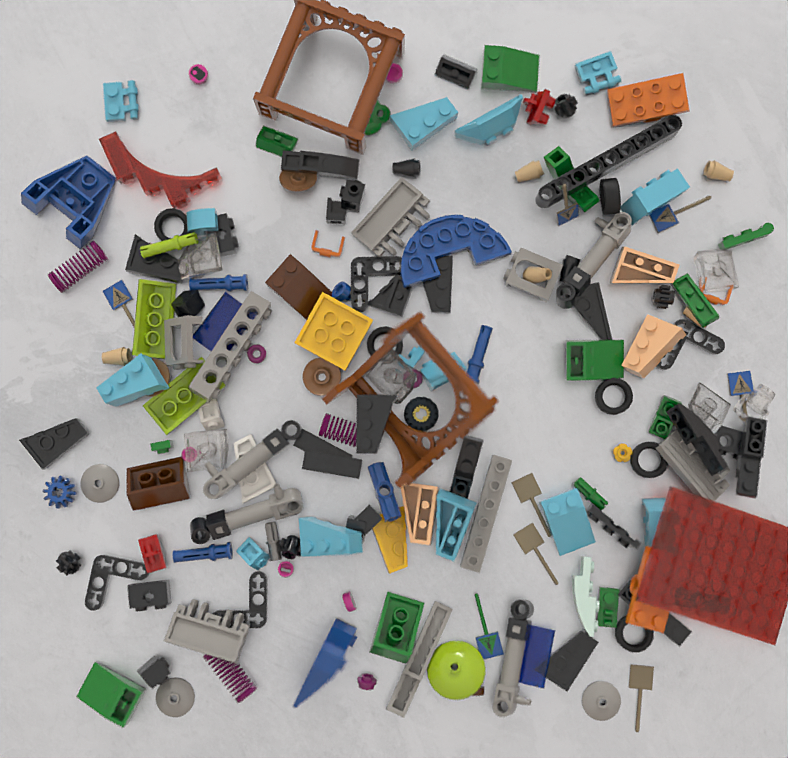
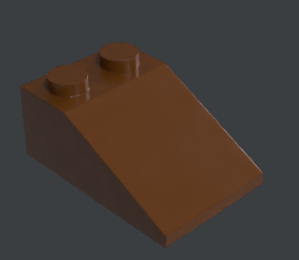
[265,254,333,320]

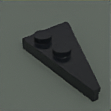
[564,282,612,340]

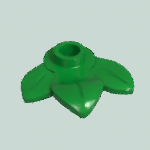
[364,100,391,135]

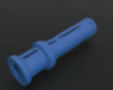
[189,274,248,292]
[467,325,493,384]
[172,542,233,563]

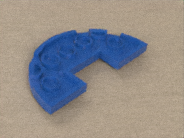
[401,215,512,288]

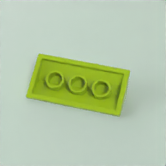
[132,279,176,359]
[142,356,226,435]

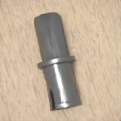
[265,522,282,561]

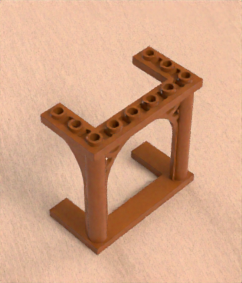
[253,0,405,155]
[322,311,499,488]

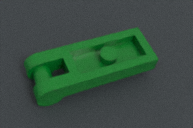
[718,223,774,252]

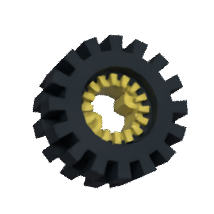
[404,397,439,431]

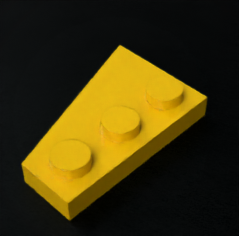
[372,506,408,574]

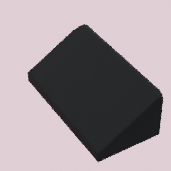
[435,55,477,89]

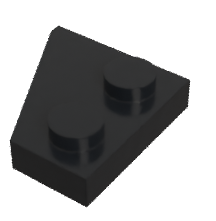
[368,274,414,317]

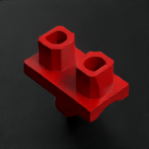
[523,89,556,125]
[138,534,167,573]

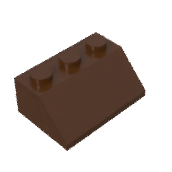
[126,457,190,511]

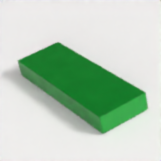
[671,273,719,328]

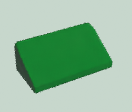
[255,125,298,157]

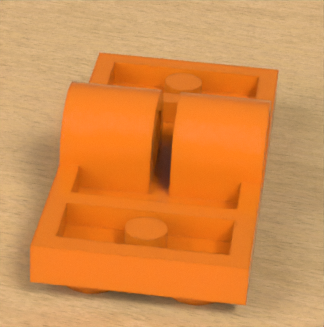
[608,73,690,127]
[626,546,683,633]

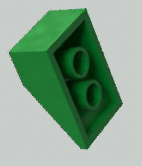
[481,45,540,93]
[369,592,424,664]

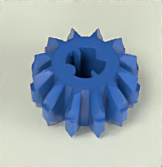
[42,476,77,509]

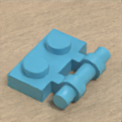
[575,51,622,95]
[103,80,139,122]

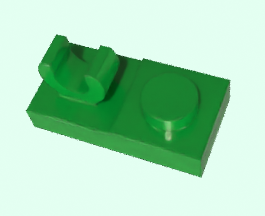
[597,587,619,628]

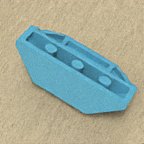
[454,94,523,145]

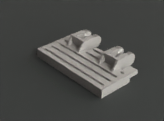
[351,177,430,257]
[656,429,730,508]
[164,599,250,664]

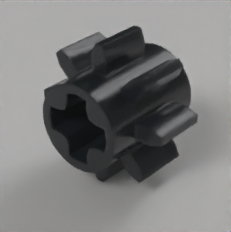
[553,94,578,118]
[653,285,675,309]
[279,535,301,559]
[56,550,81,576]

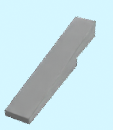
[386,601,453,718]

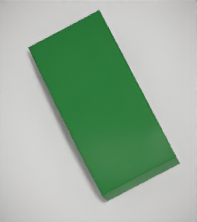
[648,395,682,439]

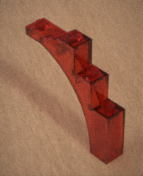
[99,131,222,209]

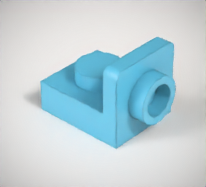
[397,346,425,369]
[236,537,270,570]

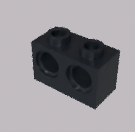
[714,425,743,460]

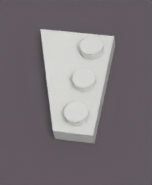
[234,434,276,503]

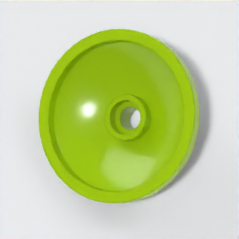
[427,641,486,700]

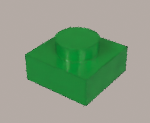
[150,440,174,454]

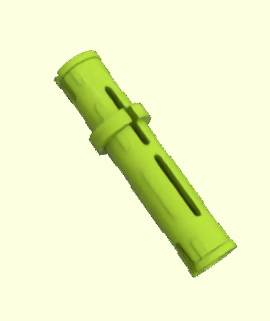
[140,232,198,258]

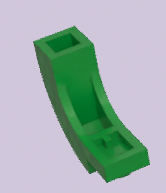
[544,146,600,213]

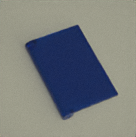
[193,291,257,352]
[518,625,555,688]

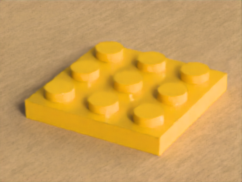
[294,292,373,371]

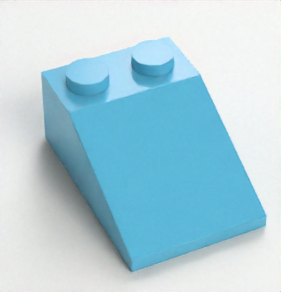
[420,351,467,391]
[539,488,596,556]

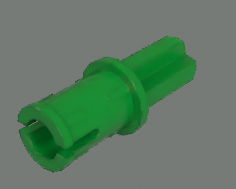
[573,477,608,510]

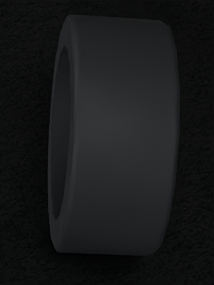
[599,178,621,215]
[154,208,191,241]
[367,326,403,364]
[595,378,633,415]
[630,442,668,478]
[615,616,654,653]

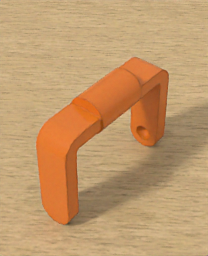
[311,230,345,258]
[699,276,733,305]

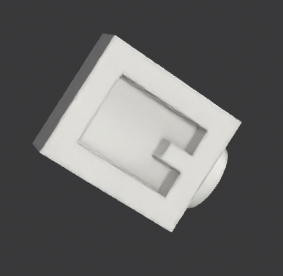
[199,399,225,431]

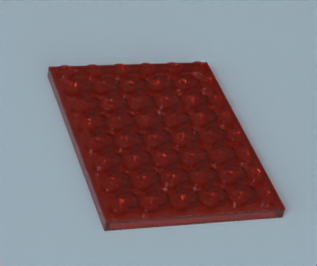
[635,487,788,645]

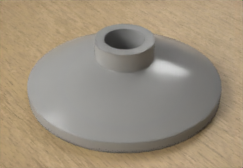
[80,464,119,503]
[156,678,195,717]
[582,681,621,721]

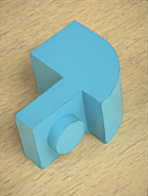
[186,208,218,236]

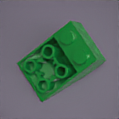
[566,340,624,381]
[76,662,146,728]

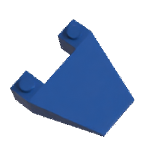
[21,155,116,250]
[292,618,357,708]

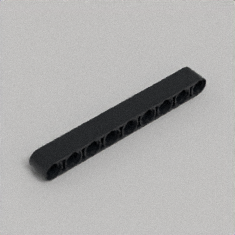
[535,115,682,208]

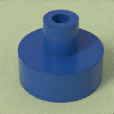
[332,281,351,302]

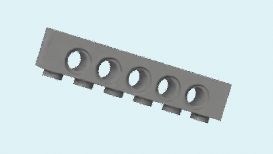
[189,291,272,402]
[460,455,512,573]

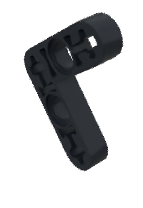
[351,256,402,312]
[656,319,725,370]
[85,555,149,611]
[213,571,268,628]

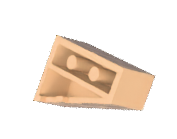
[610,246,680,283]
[622,314,686,379]
[400,483,439,545]

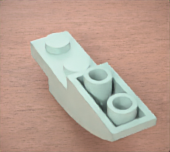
[572,556,599,637]

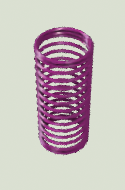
[48,240,108,293]
[319,413,357,447]
[203,654,257,703]

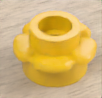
[613,443,632,462]

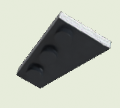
[356,395,397,454]

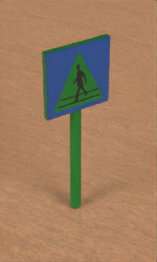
[475,593,504,659]

